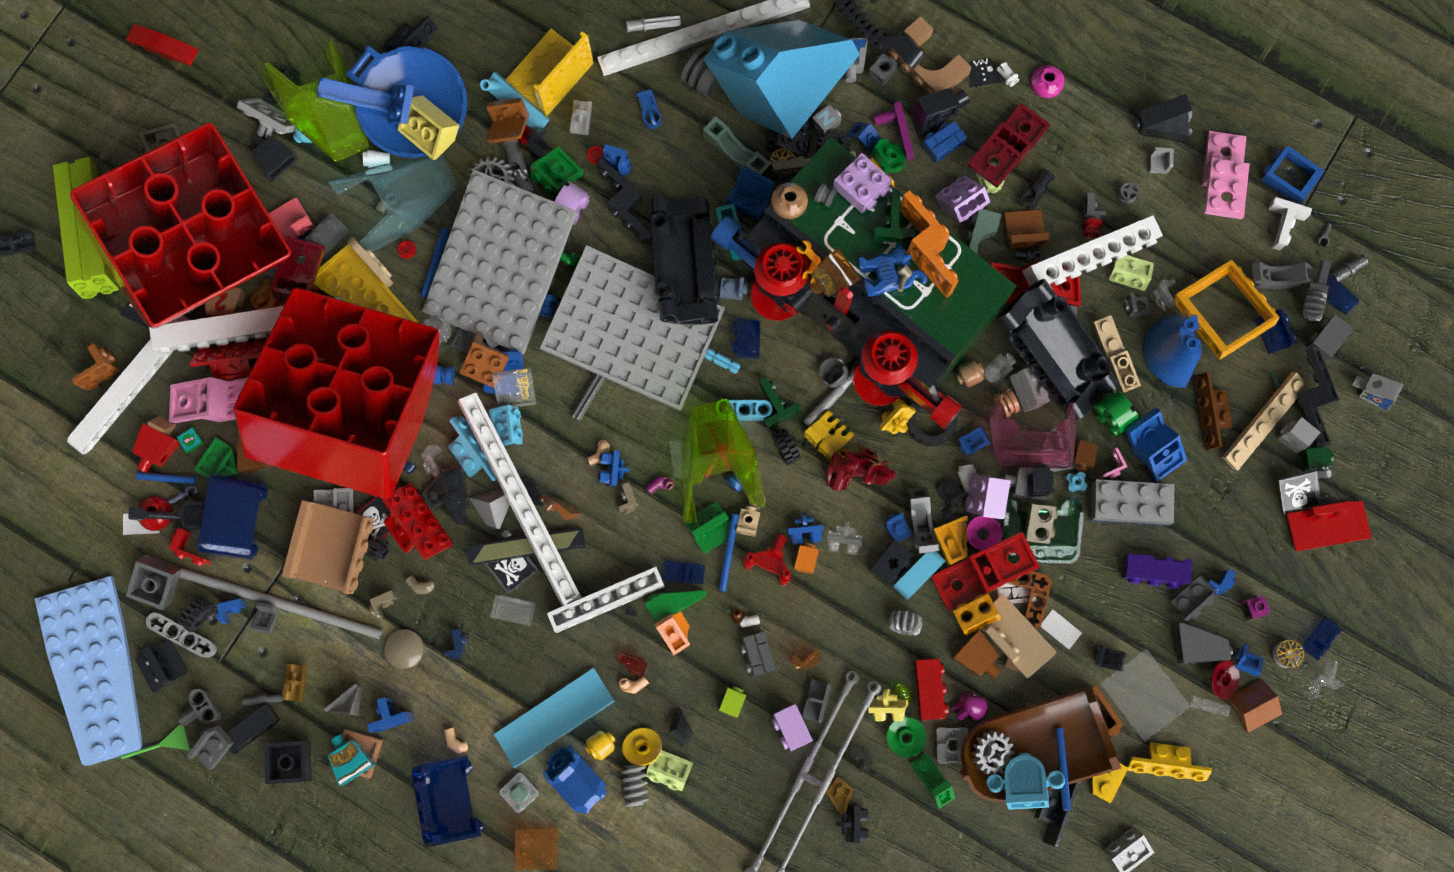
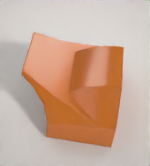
[654,611,690,655]

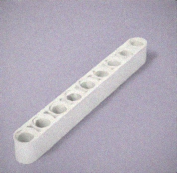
[67,315,190,454]

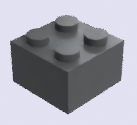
[126,555,182,610]

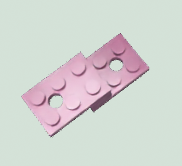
[1202,131,1250,219]
[169,377,248,423]

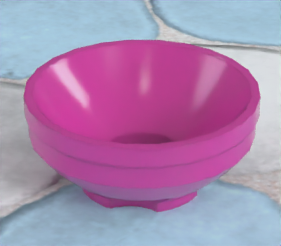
[1030,65,1064,98]
[966,516,1002,551]

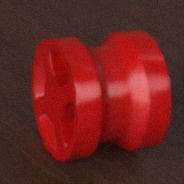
[1082,218,1102,238]

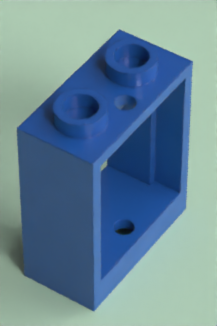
[1261,145,1325,204]

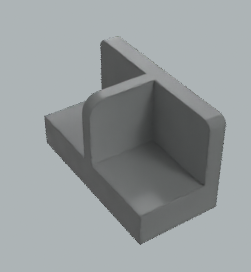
[802,679,831,723]

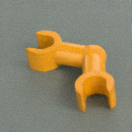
[797,240,821,283]

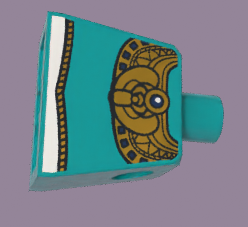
[328,734,377,786]

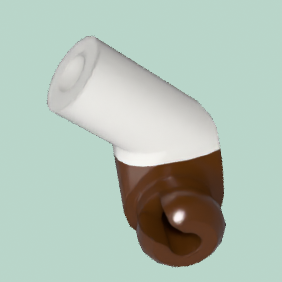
[731,609,760,628]

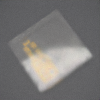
[492,369,536,407]

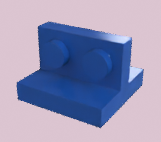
[367,697,415,733]

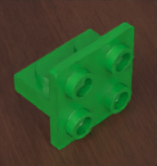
[685,502,730,554]

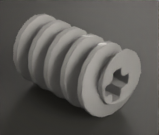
[621,765,649,807]

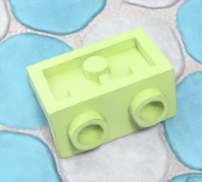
[1109,255,1154,291]
[646,750,693,791]

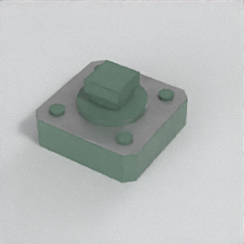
[500,773,539,813]

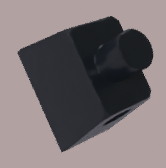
[252,135,298,182]

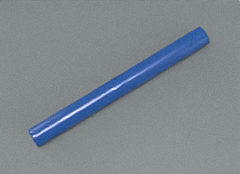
[718,514,739,592]
[1055,728,1071,811]

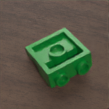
[530,146,584,198]

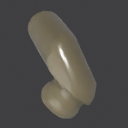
[405,575,435,594]

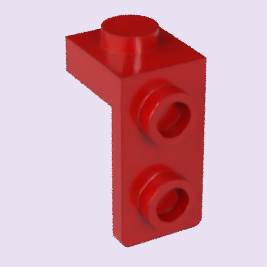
[169,528,211,566]

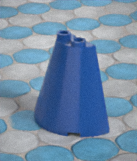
[1143,313,1202,388]

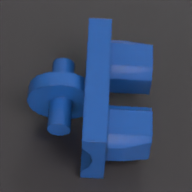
[597,450,630,487]
[787,512,824,545]

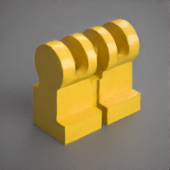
[803,410,854,462]

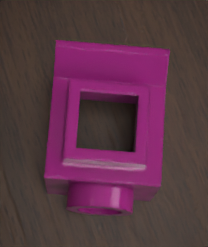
[1240,595,1270,621]

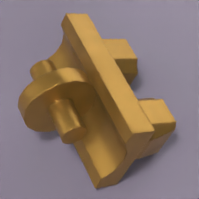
[282,664,308,702]

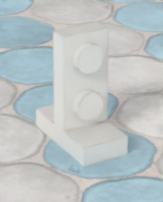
[1268,197,1312,250]

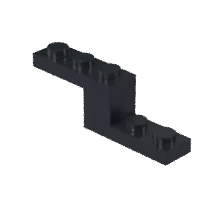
[597,158,652,245]
[1298,347,1340,448]

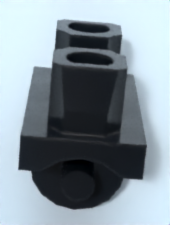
[0,231,36,257]
[836,805,868,843]

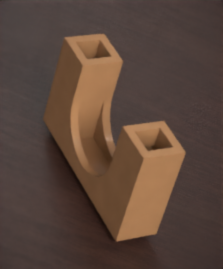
[887,16,972,95]

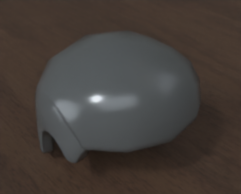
[818,357,848,388]

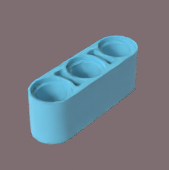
[716,400,772,421]
[893,551,946,600]

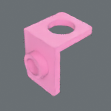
[1100,447,1128,480]

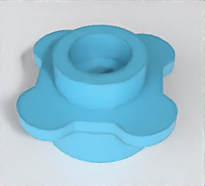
[1066,472,1087,492]

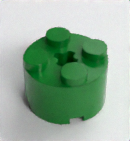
[1094,391,1139,437]

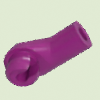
[645,476,675,495]

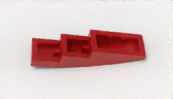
[125,24,199,66]

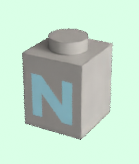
[812,104,841,136]

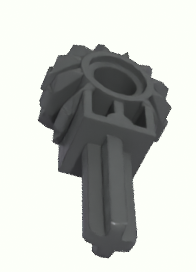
[1303,260,1331,321]

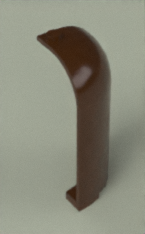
[960,686,1121,802]

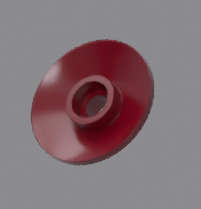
[1210,660,1240,700]

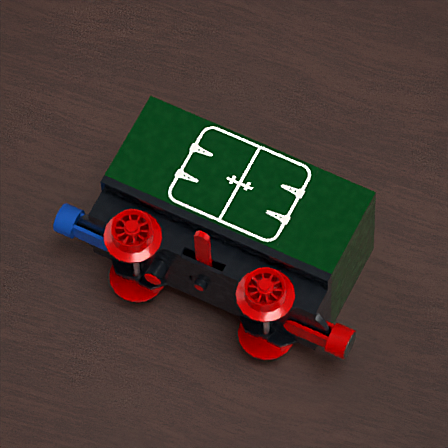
[711,137,1016,429]

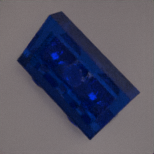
[1255,308,1296,354]
[733,318,760,359]

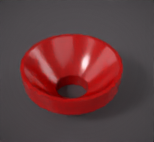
[138,496,173,531]

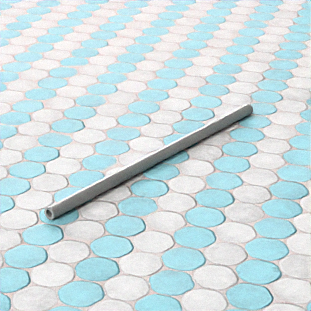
[180,568,382,639]

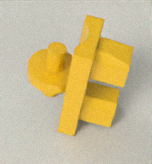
[879,399,916,434]

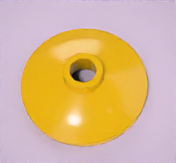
[622,728,662,766]

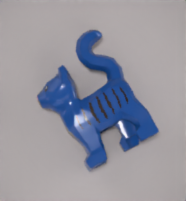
[859,245,928,297]

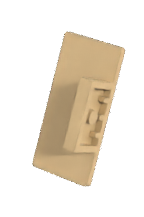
[982,595,1056,678]

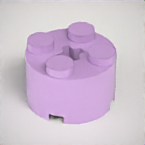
[554,181,590,225]

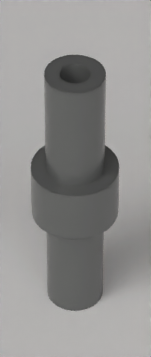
[242,693,284,706]

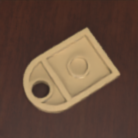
[347,237,393,288]

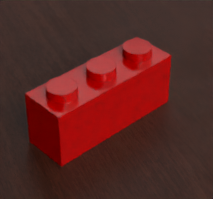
[914,659,948,721]

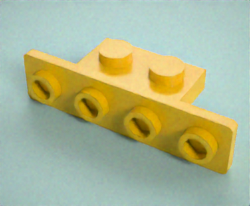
[1127,742,1211,782]

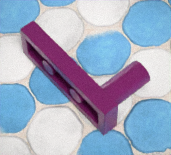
[874,101,915,161]

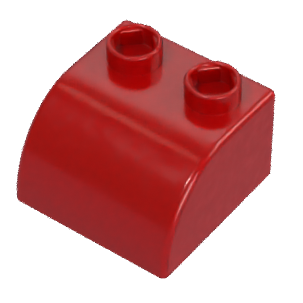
[70,123,291,329]
[233,288,440,499]

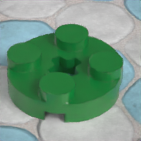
[871,139,907,174]

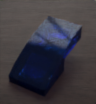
[1326,275,1359,315]
[662,561,705,585]
[1302,617,1342,661]

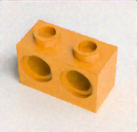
[953,594,1001,636]

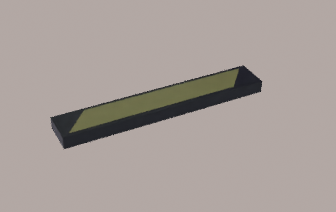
[466,528,586,566]

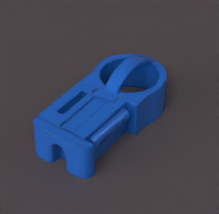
[637,90,661,129]

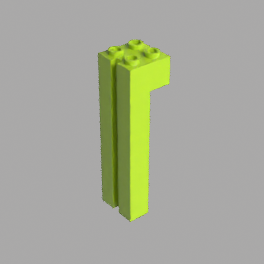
[53,157,119,299]

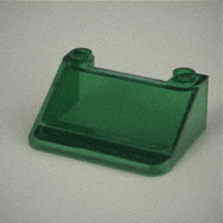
[1000,497,1084,563]

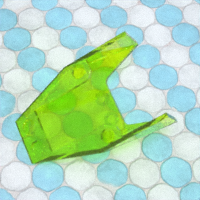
[263,38,369,162]
[682,399,766,524]

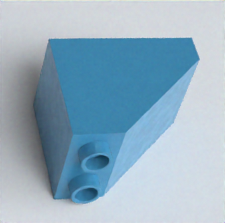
[703,20,860,139]

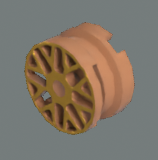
[993,388,1020,418]

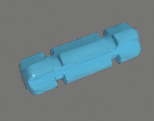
[705,348,740,374]

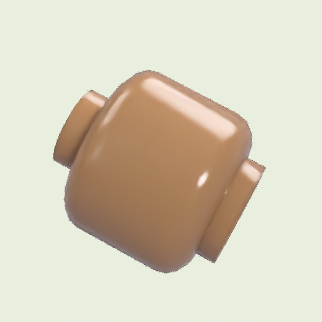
[956,359,986,387]

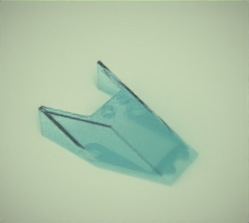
[328,155,459,252]

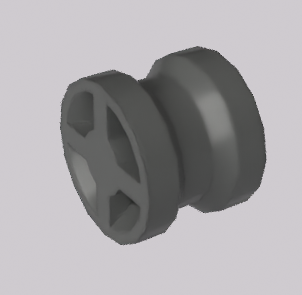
[1117,182,1139,205]
[814,183,837,208]

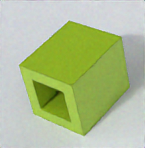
[719,686,746,718]

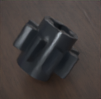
[366,536,390,561]

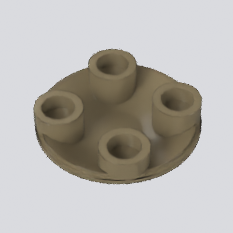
[384,629,424,669]

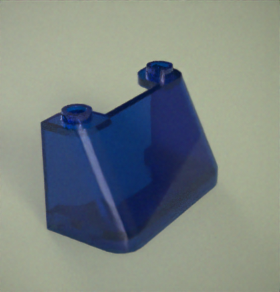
[198,475,268,561]
[412,756,483,847]

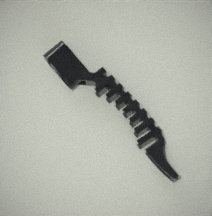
[834,0,927,69]

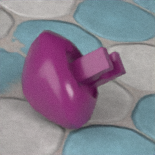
[951,692,988,721]

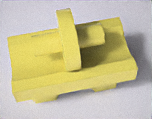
[868,689,908,721]

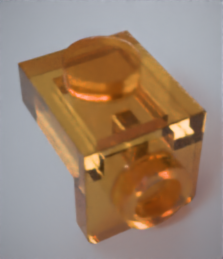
[791,649,822,672]

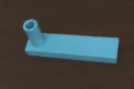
[480,72,550,130]

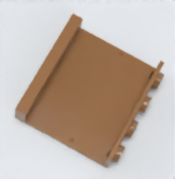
[282,500,373,594]

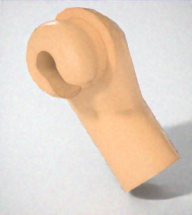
[587,440,610,466]
[619,676,649,694]
[444,728,468,754]

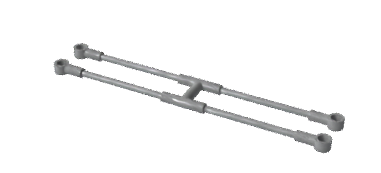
[745,671,882,872]

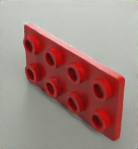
[190,338,268,380]
[381,483,453,560]
[1286,501,1372,552]

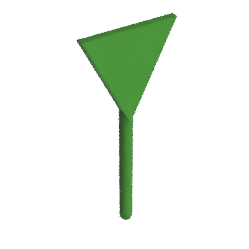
[120,725,190,759]

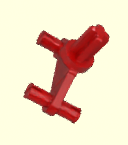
[743,534,791,586]

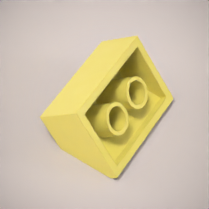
[397,96,459,160]

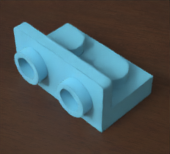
[489,405,523,446]

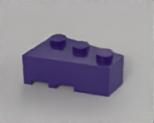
[1122,554,1192,589]

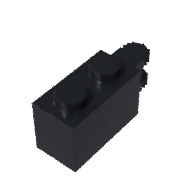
[442,468,470,525]

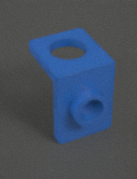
[847,122,881,154]

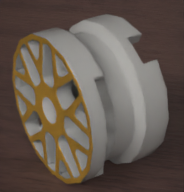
[1271,640,1304,668]

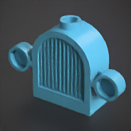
[987,753,1065,810]

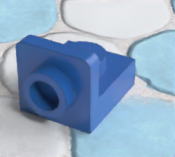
[884,512,913,543]
[215,598,247,624]

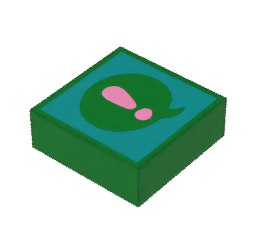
[176,427,204,454]

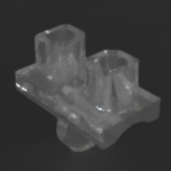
[984,353,1016,385]
[827,522,862,555]

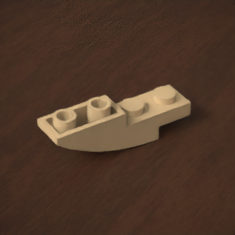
[1092,315,1141,393]

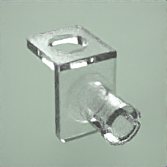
[1308,660,1345,700]

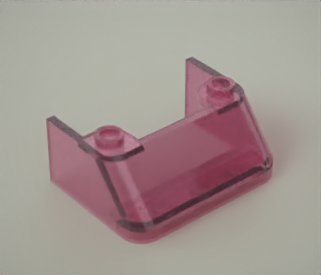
[990,401,1076,469]

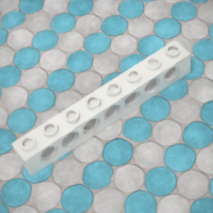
[1023,215,1163,287]

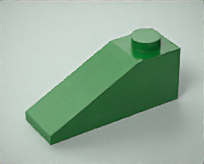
[645,590,708,623]

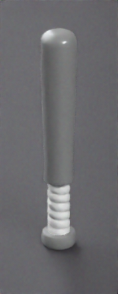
[803,367,856,427]

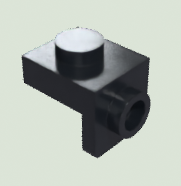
[526,128,553,158]
[1094,645,1127,672]

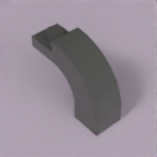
[1251,262,1314,289]
[907,487,939,553]

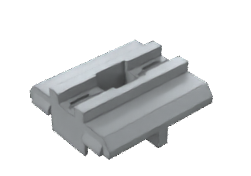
[936,727,968,764]

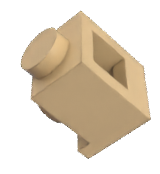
[736,506,760,537]

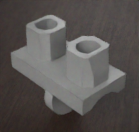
[570,100,593,135]

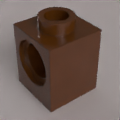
[1069,440,1098,471]

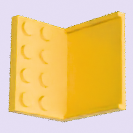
[506,29,594,116]

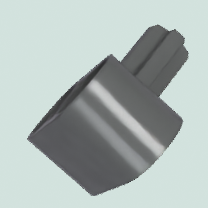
[177,689,222,726]

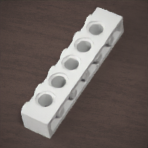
[547,567,665,633]

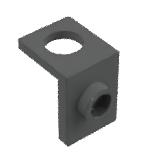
[1123,292,1150,317]

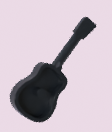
[128,498,229,536]

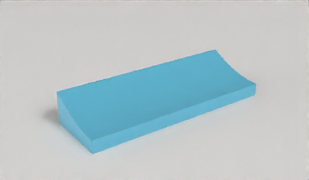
[494,668,615,768]

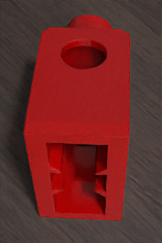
[132,424,180,473]

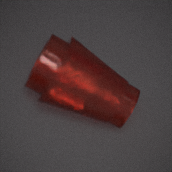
[617,652,648,677]

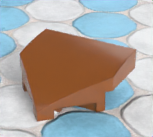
[539,494,581,520]

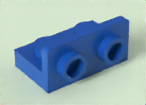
[603,144,631,178]

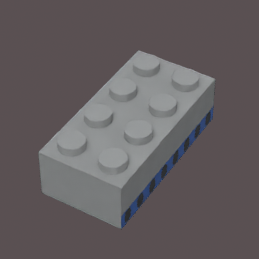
[1091,479,1174,526]

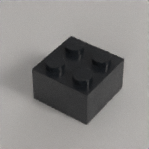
[265,741,312,784]

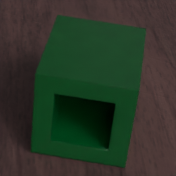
[1300,447,1334,471]

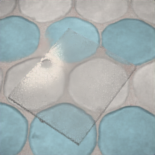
[1100,649,1191,742]

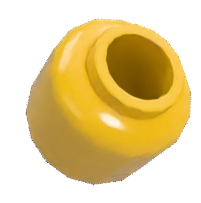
[585,730,615,760]

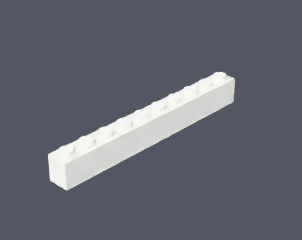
[149,297,345,354]

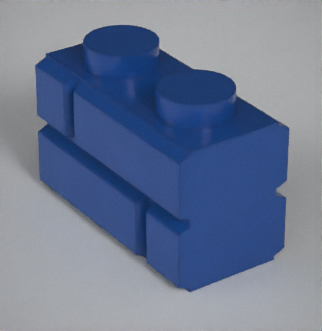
[922,121,967,163]

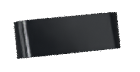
[226,703,280,754]

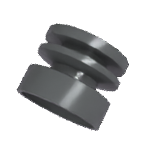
[681,48,720,98]

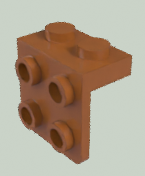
[486,98,529,143]
[71,343,119,390]

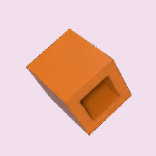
[794,543,819,575]

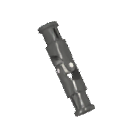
[502,140,535,193]

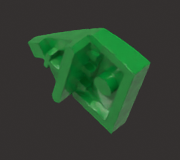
[194,437,238,480]

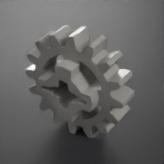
[971,731,1014,775]

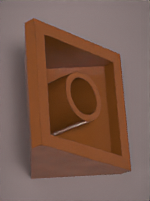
[1228,679,1282,733]

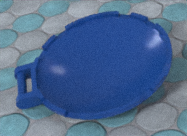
[345,45,467,158]

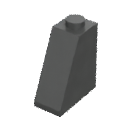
[1174,623,1233,664]

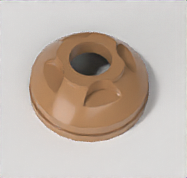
[771,183,808,219]

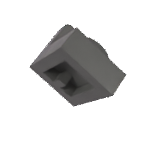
[1083,192,1106,220]

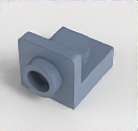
[720,277,748,300]

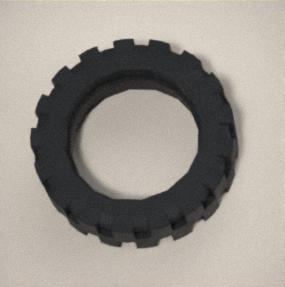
[906,403,958,447]

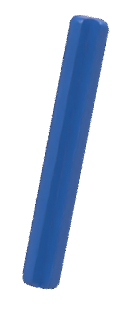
[421,228,451,299]

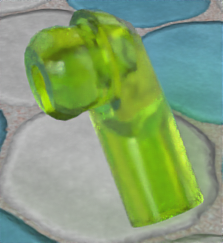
[895,684,912,711]

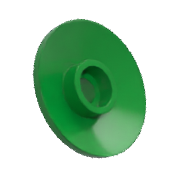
[887,717,927,758]

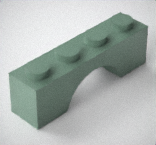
[703,116,772,177]
[966,209,1001,255]

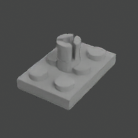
[237,97,299,138]

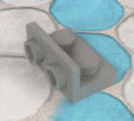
[1103,827,1155,872]

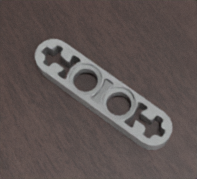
[146,613,217,658]

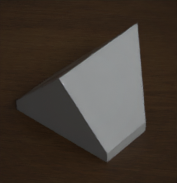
[468,489,510,529]
[324,684,362,716]

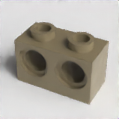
[1024,498,1058,544]

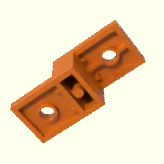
[900,190,958,298]

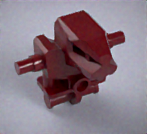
[826,446,897,491]

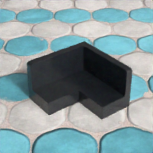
[911,88,960,137]

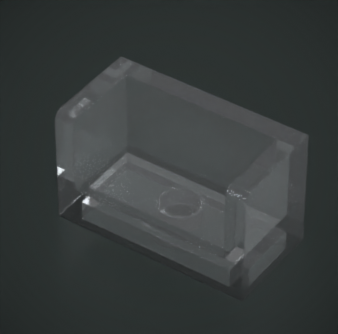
[490,594,536,627]

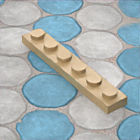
[1222,372,1308,470]

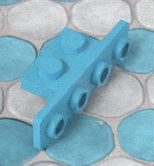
[448,416,497,481]

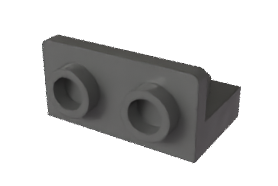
[1171,575,1217,622]
[187,725,234,770]

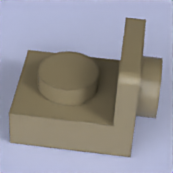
[618,482,639,514]
[369,590,398,619]

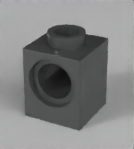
[868,53,898,87]

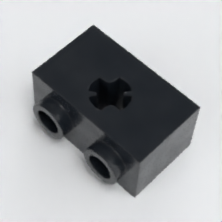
[869,540,913,587]

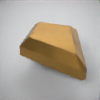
[250,279,275,310]
[826,777,854,817]

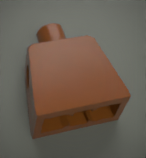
[952,630,1002,679]

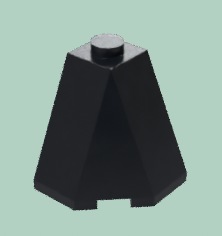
[1134,94,1193,143]

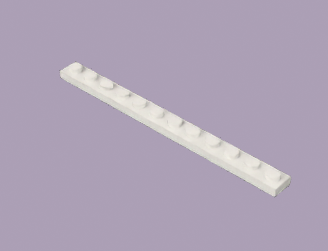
[597,0,810,76]
[458,393,581,606]

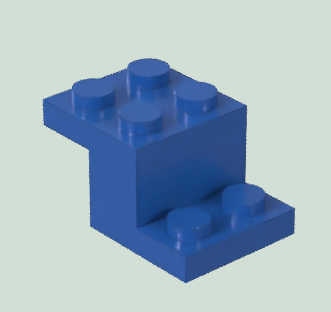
[1125,407,1187,482]

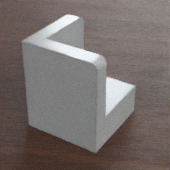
[1149,147,1174,174]

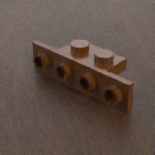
[1193,371,1233,450]

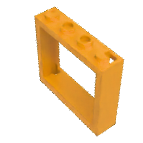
[1173,260,1279,360]

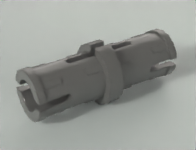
[1329,254,1369,284]

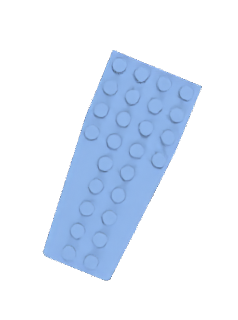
[35,576,143,766]

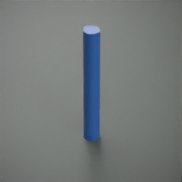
[136,472,196,484]

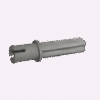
[626,15,681,32]

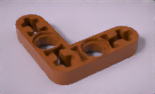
[1006,571,1051,629]

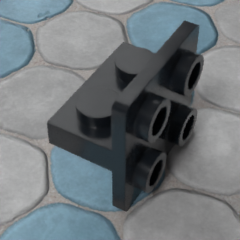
[135,640,188,693]

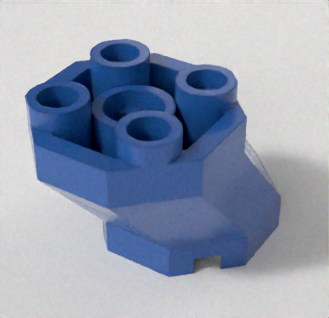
[542,745,607,814]

